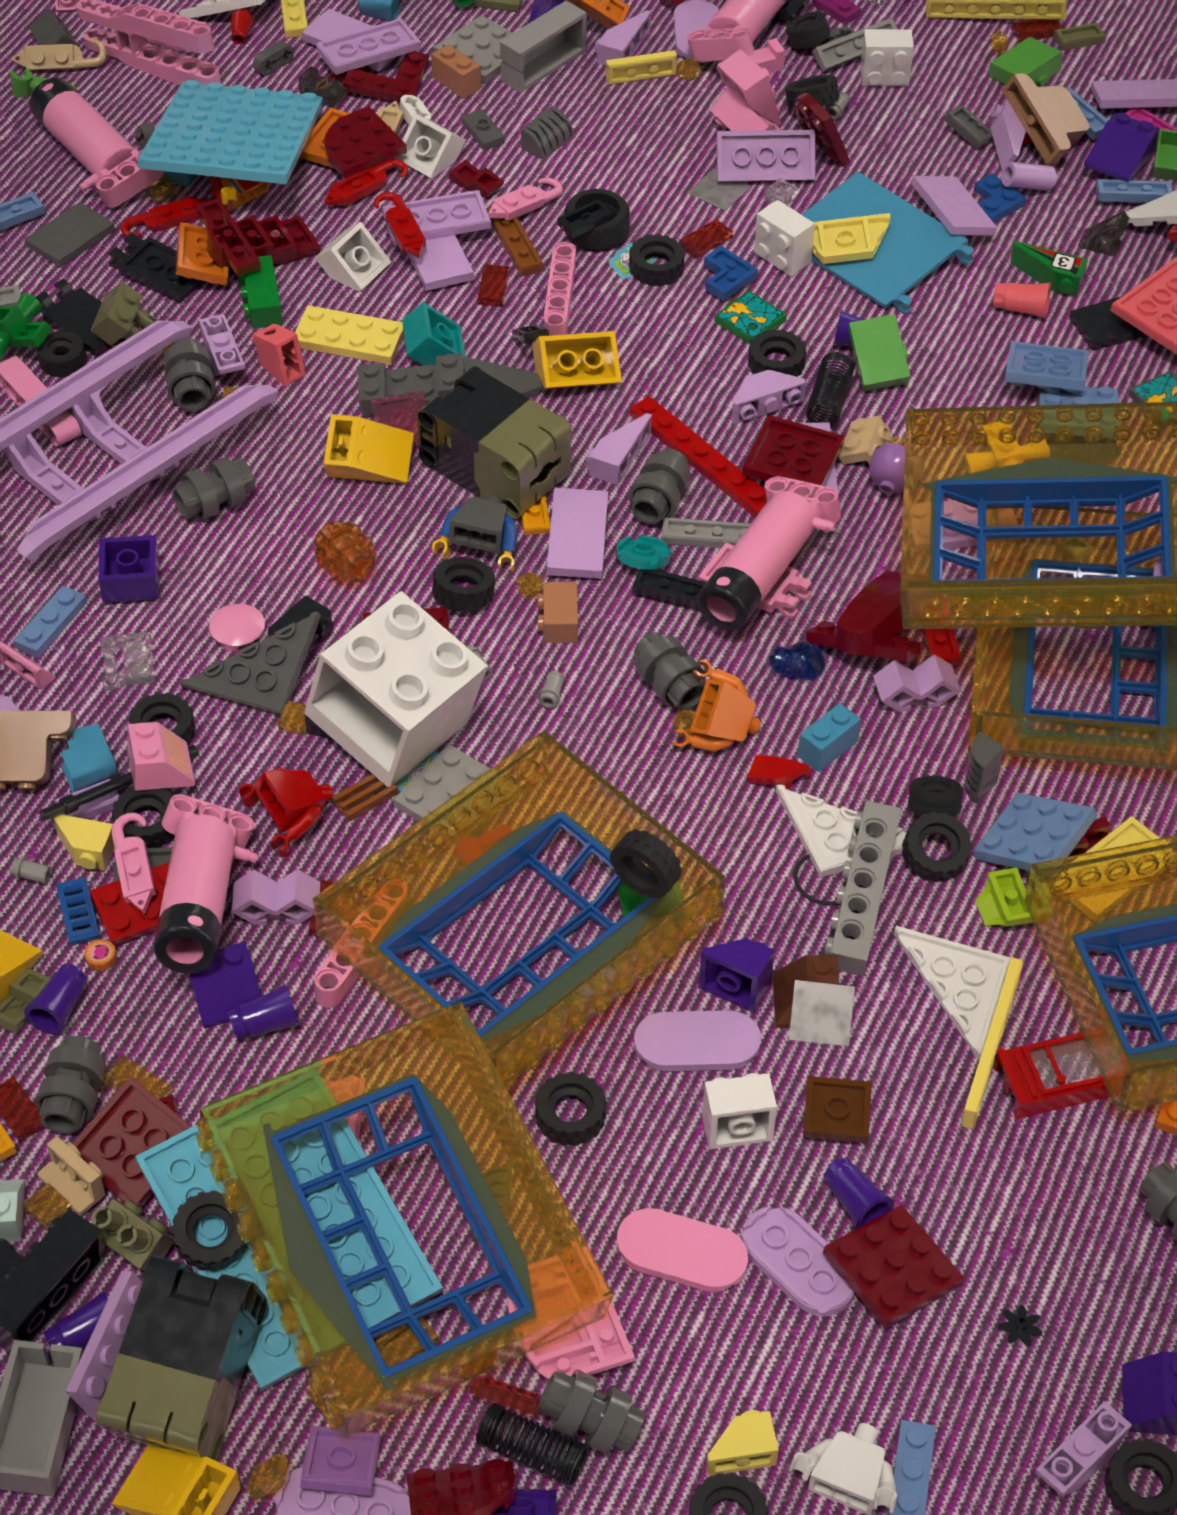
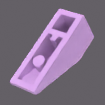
[594,11,651,65]
[990,98,1026,169]
[586,413,652,485]

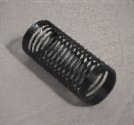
[806,352,855,428]
[475,1402,589,1487]

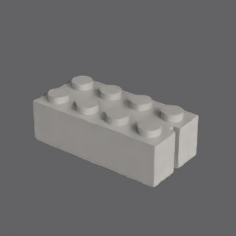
[500,0,587,93]
[0,1340,83,1496]

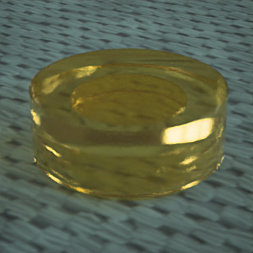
[676,59,700,80]

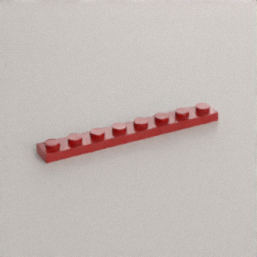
[629,396,767,518]

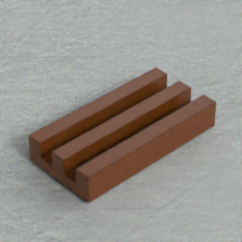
[332,774,398,822]

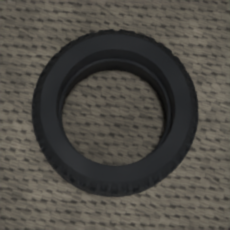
[564,189,630,251]

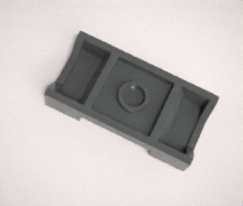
[358,353,465,417]

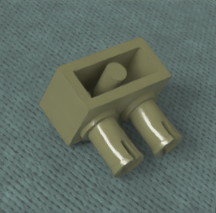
[91,281,158,346]
[91,1199,174,1271]

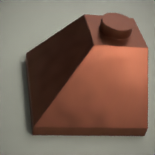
[772,955,839,1028]

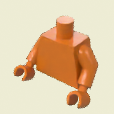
[672,660,760,751]

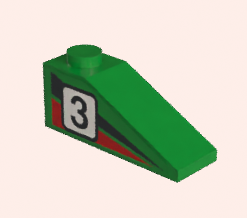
[1010,241,1088,297]

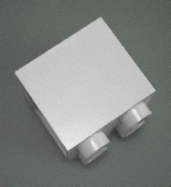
[304,591,488,787]

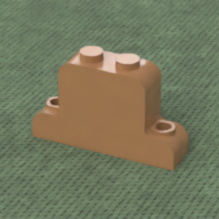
[1002,73,1090,166]
[0,710,76,790]

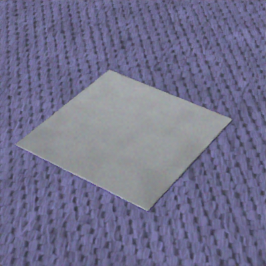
[687,169,751,211]
[789,980,855,1046]

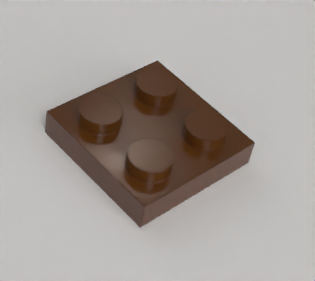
[803,1076,872,1144]

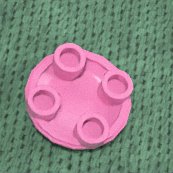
[209,604,265,651]

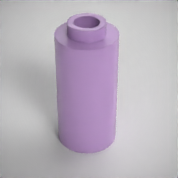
[1001,161,1057,191]

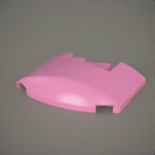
[508,1246,635,1379]

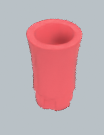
[993,282,1051,319]

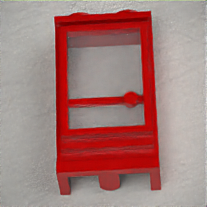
[993,1025,1130,1120]

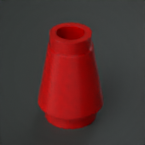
[231,8,254,44]

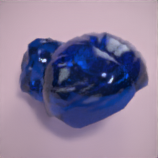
[769,641,825,681]

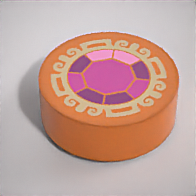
[84,939,117,971]

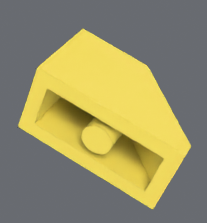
[54,814,114,870]
[706,1410,779,1476]

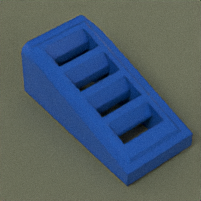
[56,878,100,945]

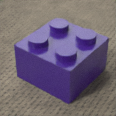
[98,535,159,602]

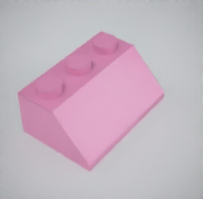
[710,87,782,131]

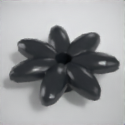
[998,1305,1043,1346]

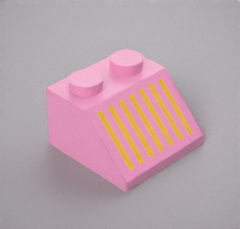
[127,722,195,791]

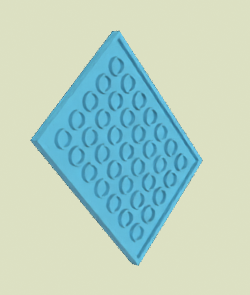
[138,80,323,184]
[135,1064,443,1392]

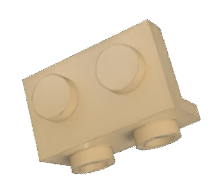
[839,415,891,465]
[38,1136,105,1215]

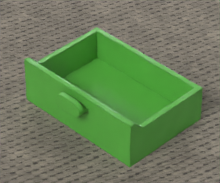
[989,37,1062,86]
[1152,129,1177,181]
[848,314,910,392]

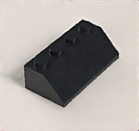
[0,1208,105,1355]

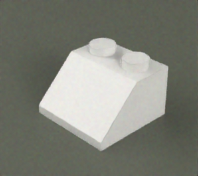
[395,113,466,179]
[315,222,391,291]

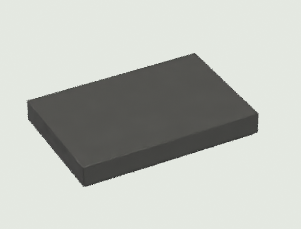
[25,202,115,267]

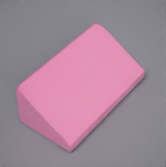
[0,641,56,689]

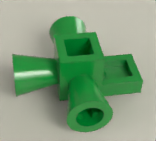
[0,293,52,362]

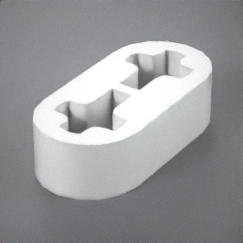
[399,95,431,125]

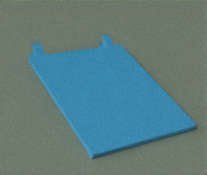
[802,171,974,314]

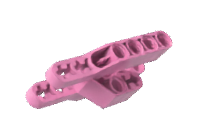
[76,0,221,85]

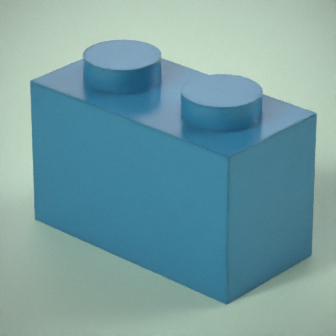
[797,703,861,772]

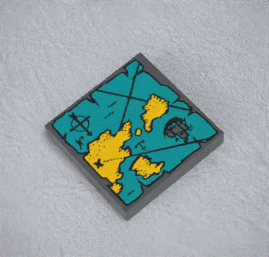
[1129,370,1177,427]

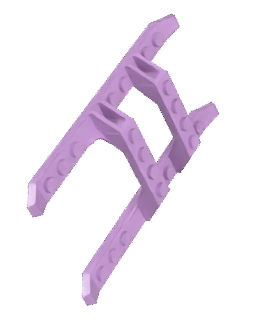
[0,320,278,561]

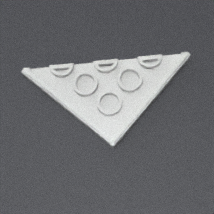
[179,0,266,18]
[1111,190,1177,228]
[776,784,927,878]
[894,926,1011,1059]

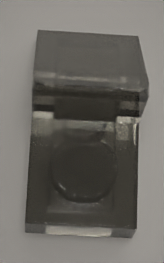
[1078,211,1130,257]

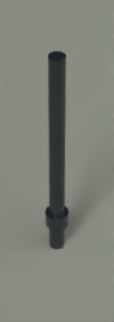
[39,745,199,821]

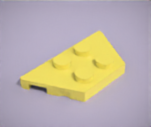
[812,213,891,264]

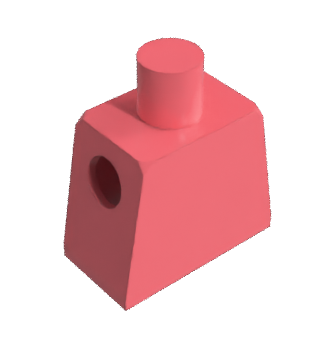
[252,324,306,386]

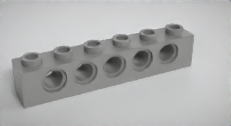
[824,800,901,976]

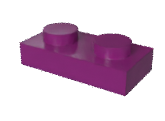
[812,0,861,25]

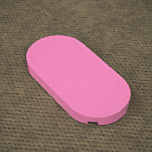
[617,1208,748,1292]

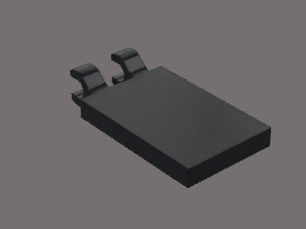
[108,233,203,304]
[35,279,123,357]
[1069,296,1147,351]

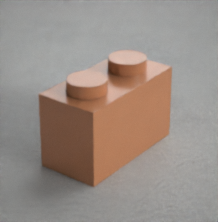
[431,44,481,99]
[538,582,578,643]

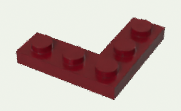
[343,51,429,103]

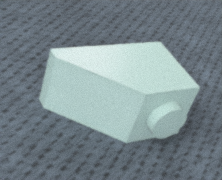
[0,1179,25,1242]

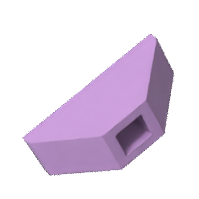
[199,314,245,376]
[732,370,806,424]
[1035,1401,1132,1497]

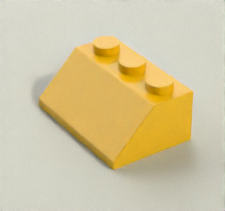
[532,331,622,389]

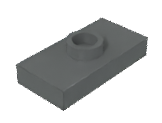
[944,104,993,150]
[462,109,505,150]

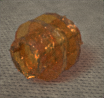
[313,521,376,583]

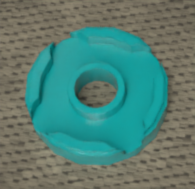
[616,535,672,570]

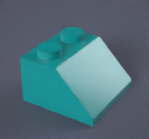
[402,302,466,365]

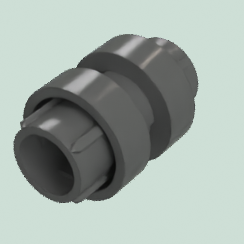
[163,338,215,411]
[629,449,691,524]
[172,457,256,520]
[634,632,705,710]
[35,1036,106,1134]
[1140,1162,1177,1240]
[537,1369,644,1454]

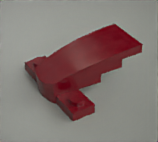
[196,198,321,276]
[806,570,935,662]

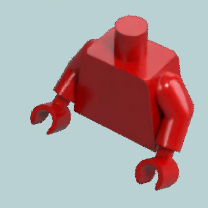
[239,768,333,858]

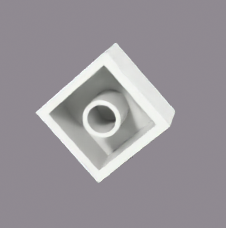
[860,29,914,86]
[754,200,815,276]
[702,1073,777,1149]

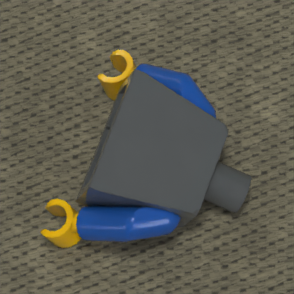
[432,495,517,573]

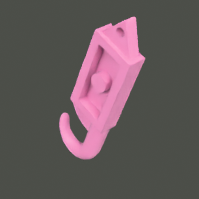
[488,178,563,221]
[111,813,157,914]

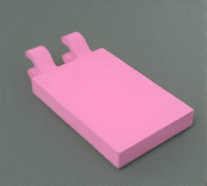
[698,543,812,619]

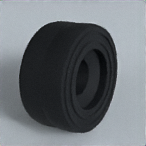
[786,11,830,49]
[37,331,86,377]
[908,776,963,817]

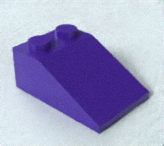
[1083,113,1160,182]

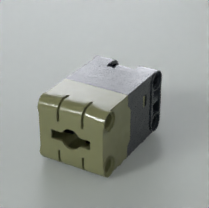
[417,366,572,519]
[96,1255,267,1461]

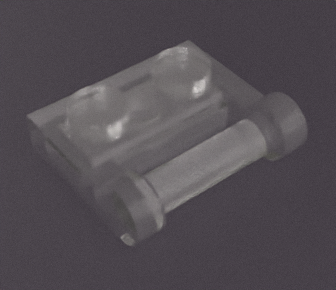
[100,632,155,690]

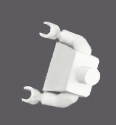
[788,1423,897,1515]

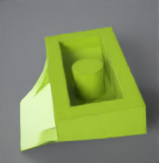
[975,867,1037,926]

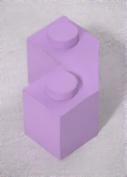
[873,654,961,712]
[231,869,320,925]

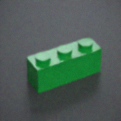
[238,255,283,329]

